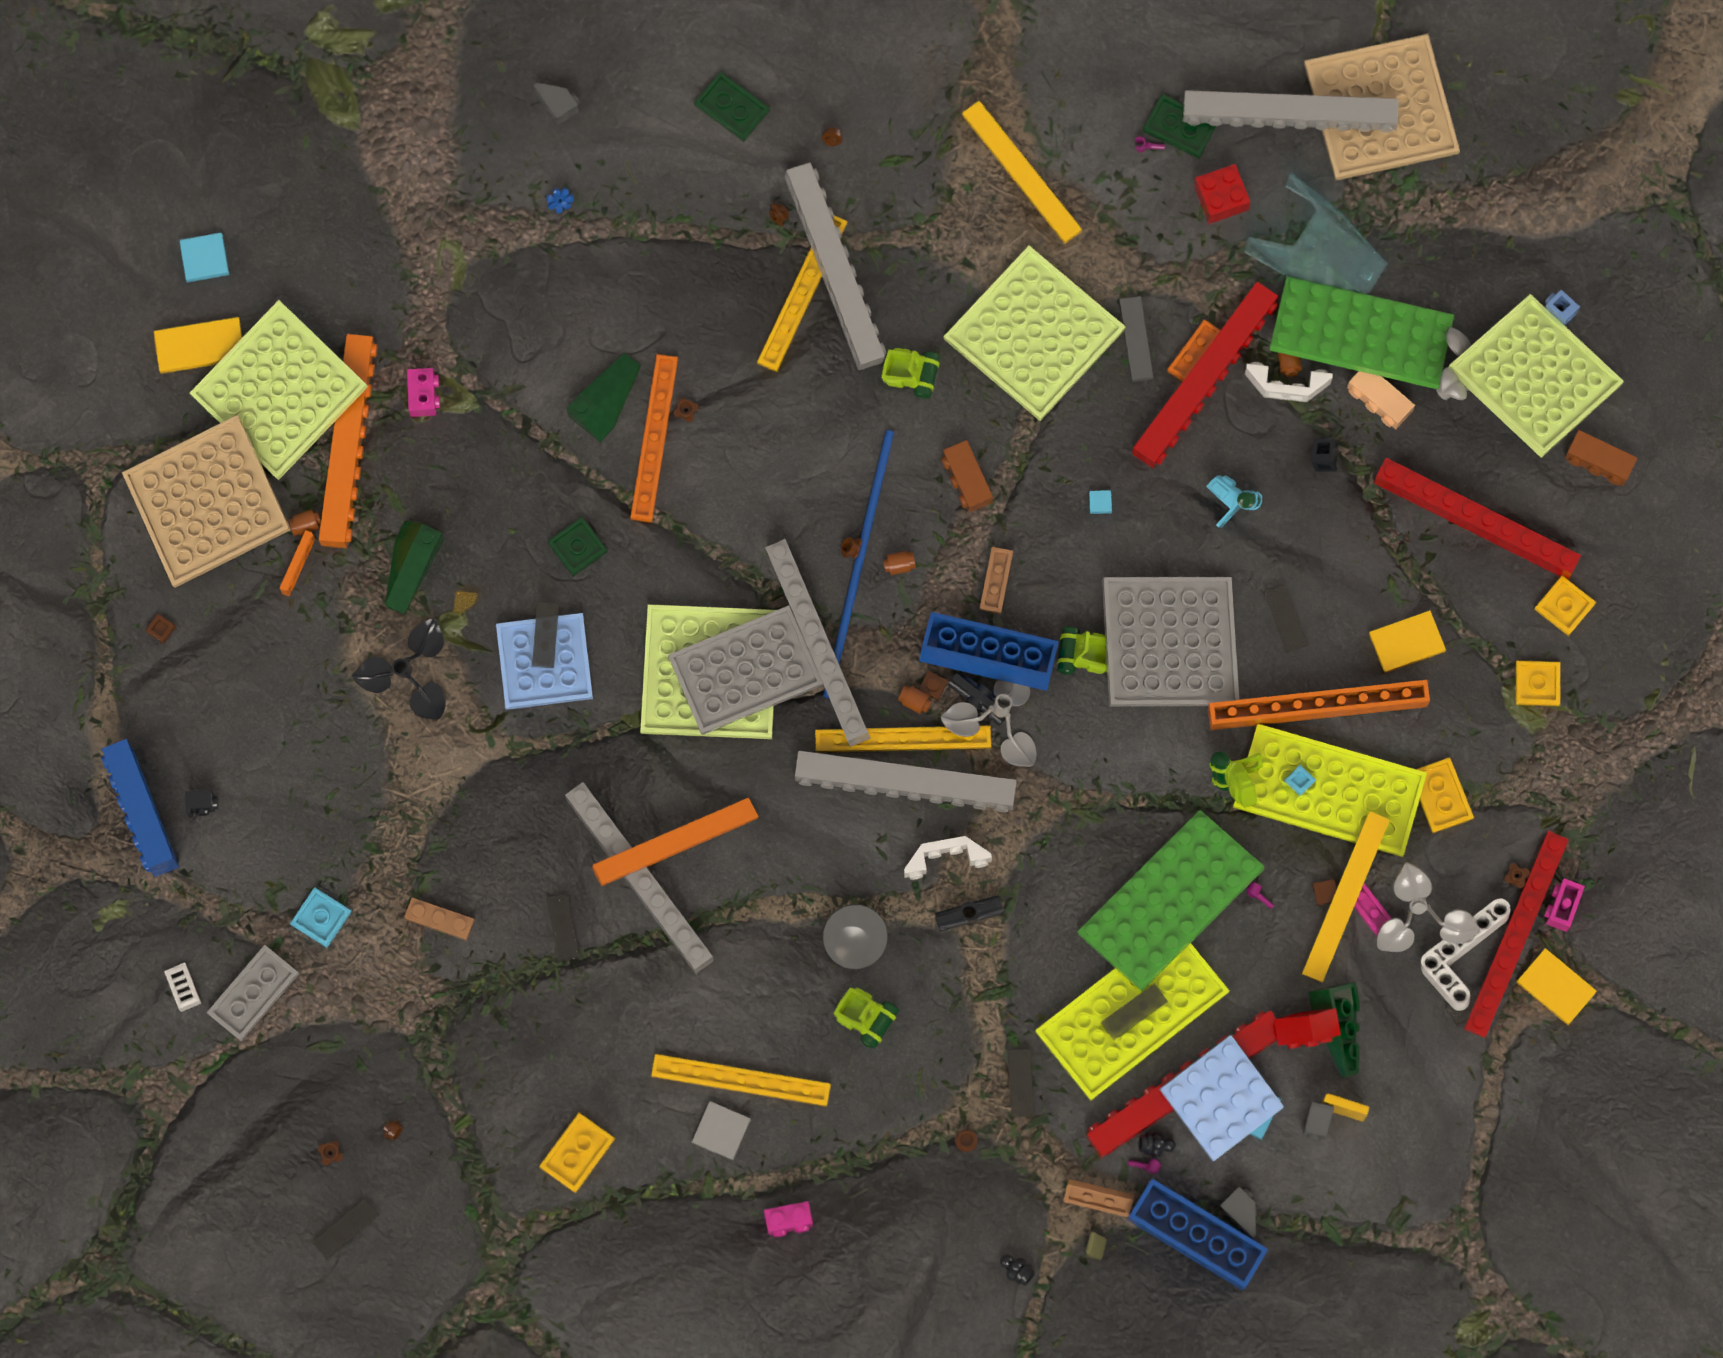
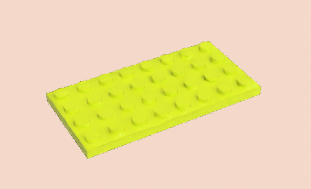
[1233,724,1427,857]
[1035,943,1230,1101]

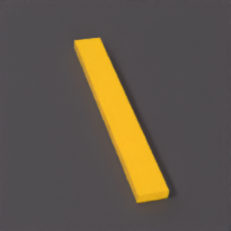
[962,101,1082,244]
[757,216,847,372]
[815,725,991,753]
[1302,811,1390,983]
[651,1054,831,1106]

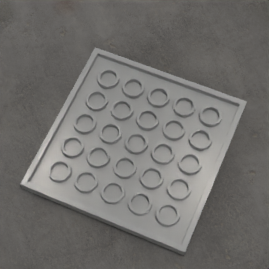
[1102,577,1239,707]

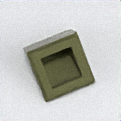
[1085,1232,1106,1260]

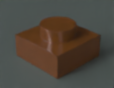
[919,671,948,701]

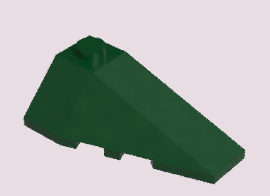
[567,353,641,443]
[385,521,444,615]
[1308,982,1360,1077]

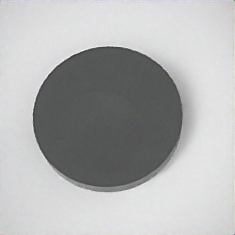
[823,904,887,969]

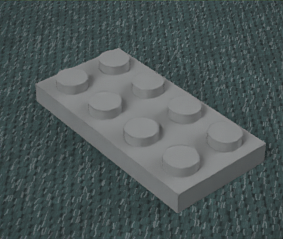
[207,945,299,1042]

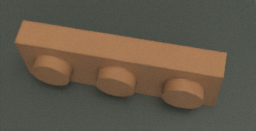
[979,547,1013,615]
[404,898,475,941]
[1063,1179,1134,1217]

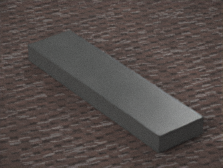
[1119,296,1153,382]

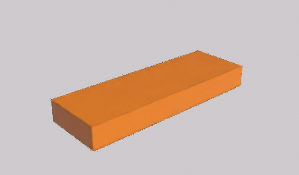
[1167,319,1221,382]
[279,530,315,597]

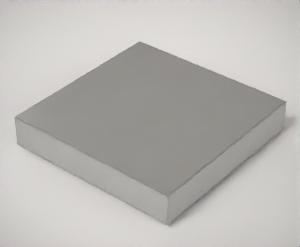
[692,1102,751,1160]

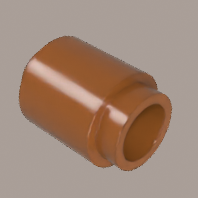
[1278,352,1302,377]
[288,509,321,536]
[883,550,916,576]
[898,685,932,714]

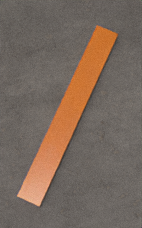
[631,354,678,523]
[592,798,759,886]

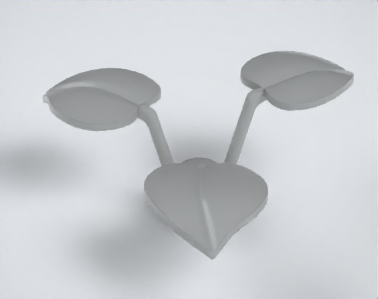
[1436,327,1471,400]
[941,680,1037,767]
[1377,862,1480,952]

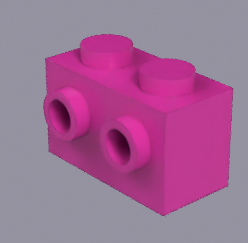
[407,368,440,417]
[1544,879,1585,932]
[764,1202,813,1237]

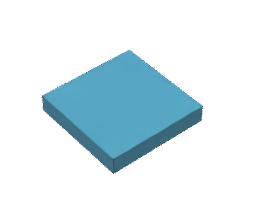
[180,233,229,282]
[290,887,352,948]

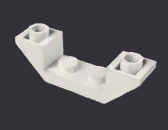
[1245,362,1333,402]
[904,836,992,880]

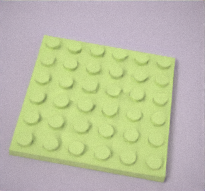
[944,246,1126,421]
[1448,294,1624,458]
[190,300,368,480]
[640,605,776,739]

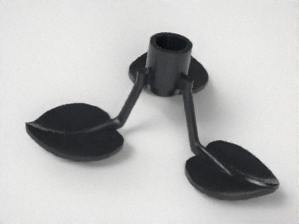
[351,618,446,720]

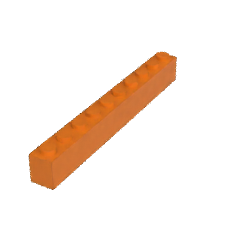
[319,334,378,548]
[1207,680,1430,730]

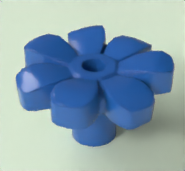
[546,188,574,213]

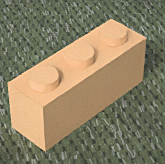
[1347,371,1415,429]

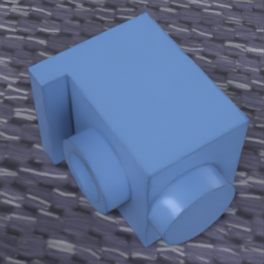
[1545,290,1580,326]

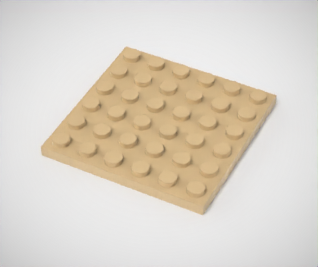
[1304,34,1460,181]
[122,415,291,588]

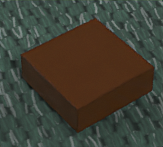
[145,614,176,644]
[1312,879,1337,906]

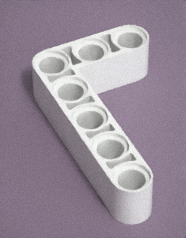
[1421,899,1510,1011]

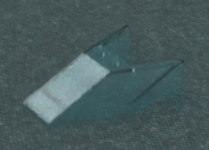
[1244,172,1387,295]

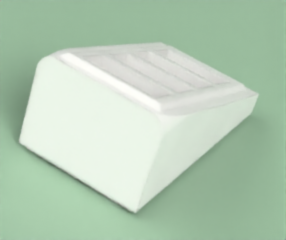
[164,963,202,1012]

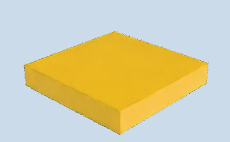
[1534,576,1596,636]
[1516,661,1560,706]
[1321,1093,1369,1122]

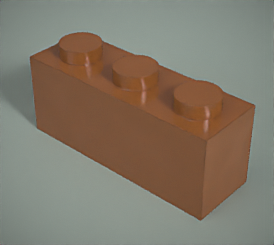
[1565,430,1637,486]
[941,440,993,513]

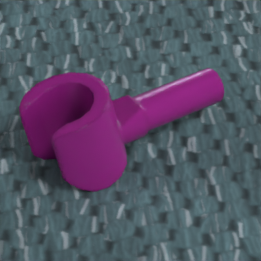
[1135,137,1165,153]
[1247,882,1274,909]
[1128,1159,1161,1175]

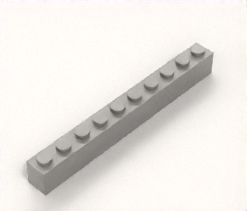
[1183,91,1398,133]
[784,163,886,371]
[765,539,871,747]
[795,751,1016,812]
[565,782,713,974]

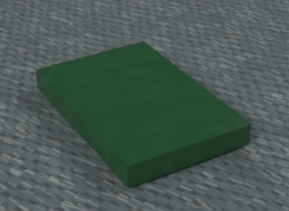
[694,72,770,142]
[1142,94,1217,159]

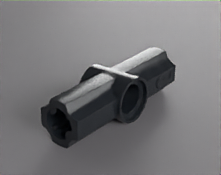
[948,671,1011,726]
[935,895,1004,932]

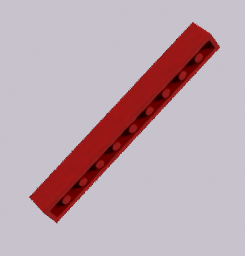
[1132,282,1278,468]
[1374,458,1581,580]
[1086,1010,1277,1159]

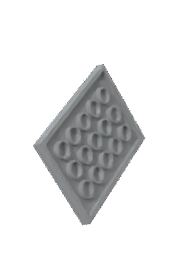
[668,606,823,735]

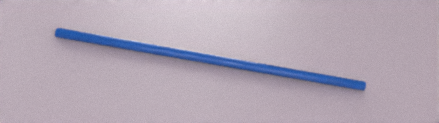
[823,430,894,698]

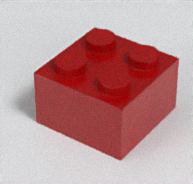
[1194,164,1250,224]
[1274,1008,1340,1049]

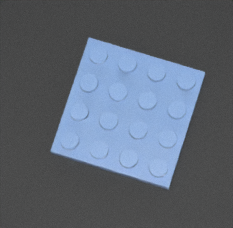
[496,613,593,710]
[1159,1035,1284,1161]

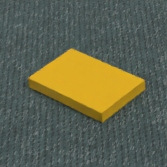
[1369,611,1446,674]
[1416,757,1474,834]
[1516,948,1597,1025]
[539,1113,615,1193]

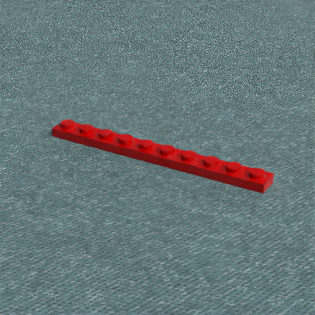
[1464,831,1569,1038]

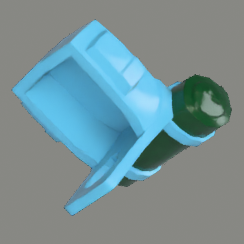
[1206,475,1263,528]

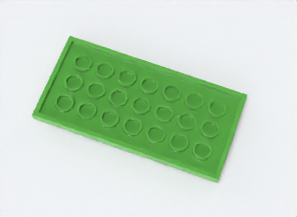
[1270,276,1454,389]
[1077,810,1264,992]

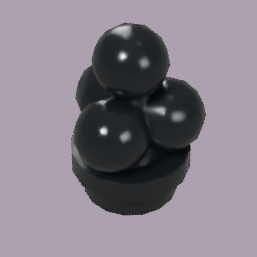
[1138,1132,1176,1157]
[1000,1255,1035,1286]

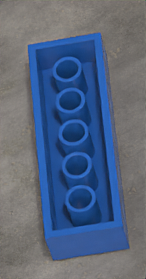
[920,612,1059,691]
[101,739,179,877]
[1128,1179,1268,1291]

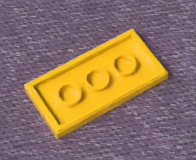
[154,317,242,374]

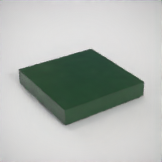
[547,517,608,577]

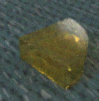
[453,591,478,614]

